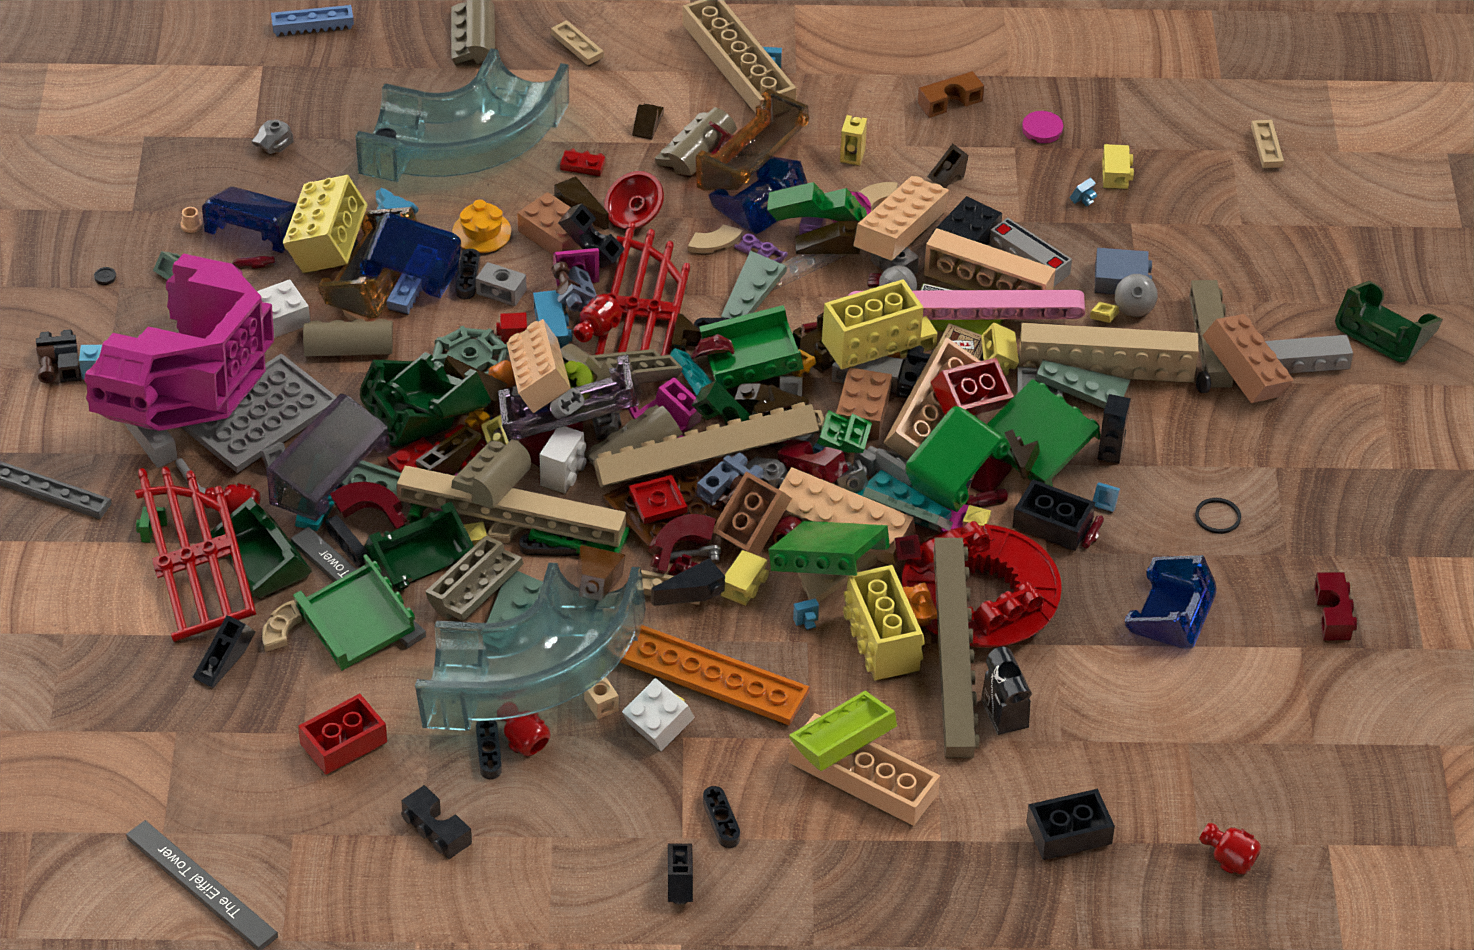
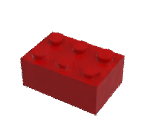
[930,358,1014,415]
[298,693,387,775]

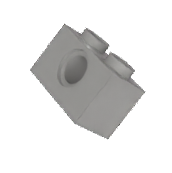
[476,262,527,306]

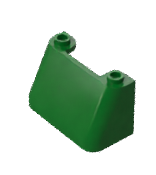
[905,406,1011,512]

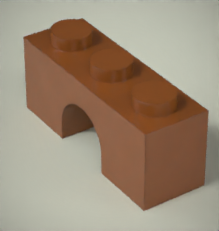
[918,71,984,118]

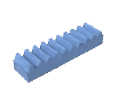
[271,5,354,36]
[387,244,439,315]

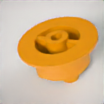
[452,199,512,253]

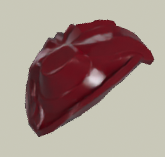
[691,334,735,359]

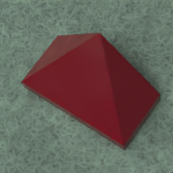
[971,456,1012,493]

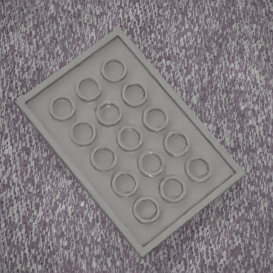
[181,354,340,473]

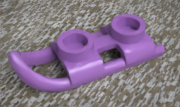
[734,234,788,263]

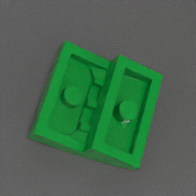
[817,410,872,453]

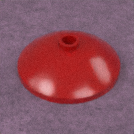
[604,171,664,230]

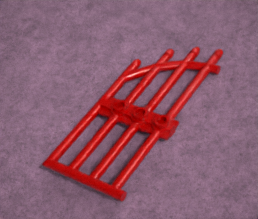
[594,222,690,356]
[134,467,257,642]

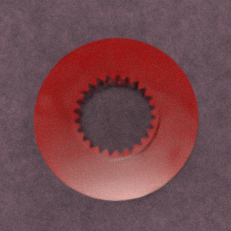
[902,521,1062,648]

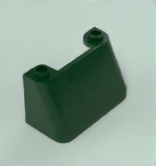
[1335,281,1443,362]
[387,352,491,419]
[360,360,455,446]
[210,497,313,598]
[364,501,474,591]

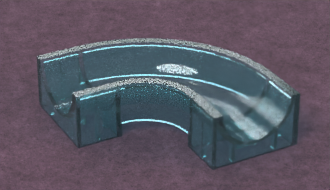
[355,48,569,182]
[415,563,646,731]

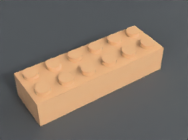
[854,176,949,261]
[924,228,1056,290]
[507,319,571,413]
[884,337,980,460]
[779,467,915,567]
[789,713,940,826]

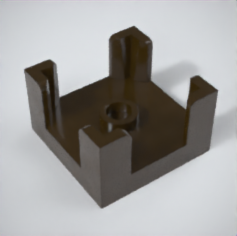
[793,312,836,373]

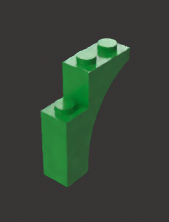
[767,182,867,221]

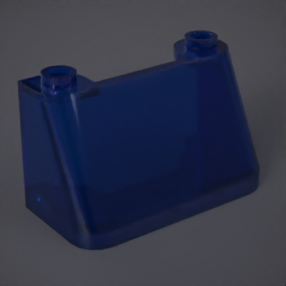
[708,156,808,234]
[202,186,297,253]
[360,213,461,298]
[1125,555,1217,649]

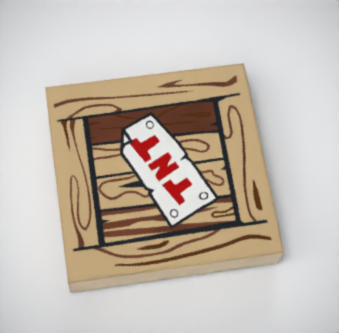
[938,323,983,360]

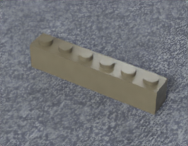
[1189,280,1233,388]

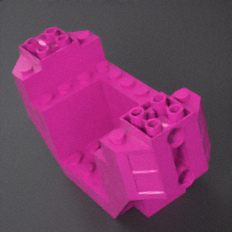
[84,253,274,431]

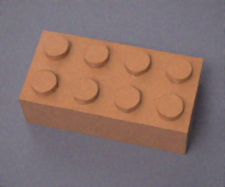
[1202,314,1294,403]

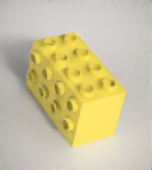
[283,175,368,273]
[822,279,924,370]
[843,565,925,680]

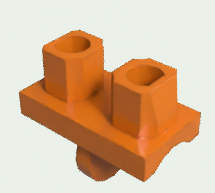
[903,582,937,627]

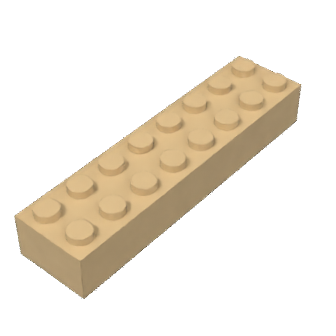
[682,0,796,119]
[1018,323,1198,383]

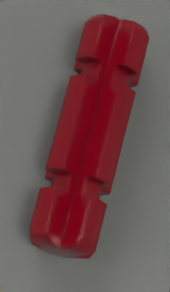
[965,488,1008,507]

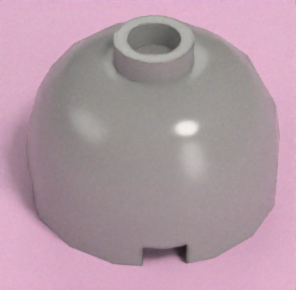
[1115,274,1158,317]

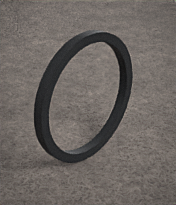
[1195,498,1241,534]

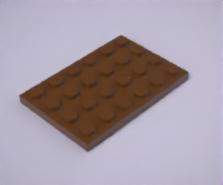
[602,456,731,557]

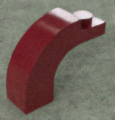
[330,482,408,530]
[648,514,716,574]

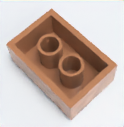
[517,192,593,255]
[836,367,892,439]
[713,471,792,556]

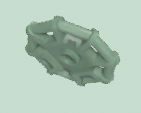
[431,326,509,374]

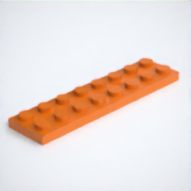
[617,624,810,726]

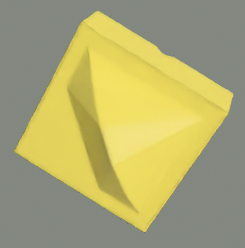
[1090,302,1119,323]
[963,505,991,527]
[464,522,487,546]

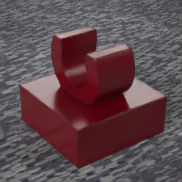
[895,534,922,561]
[668,554,698,576]

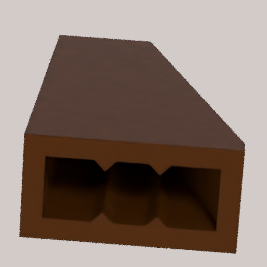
[577,545,626,601]

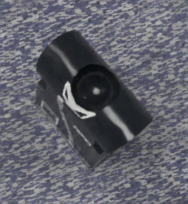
[981,647,1032,735]

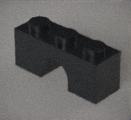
[558,203,625,268]
[1097,394,1131,464]
[401,785,472,859]

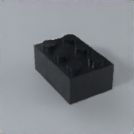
[932,196,1002,245]
[1012,479,1096,551]
[1026,788,1115,860]

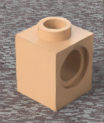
[584,676,619,719]

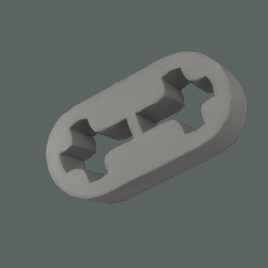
[550,388,584,419]

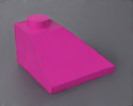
[553,248,599,286]

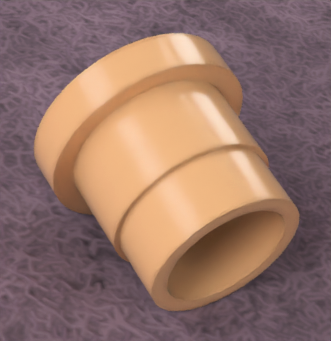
[180,207,202,233]

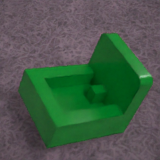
[136,506,168,543]

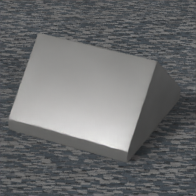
[875,448,913,488]

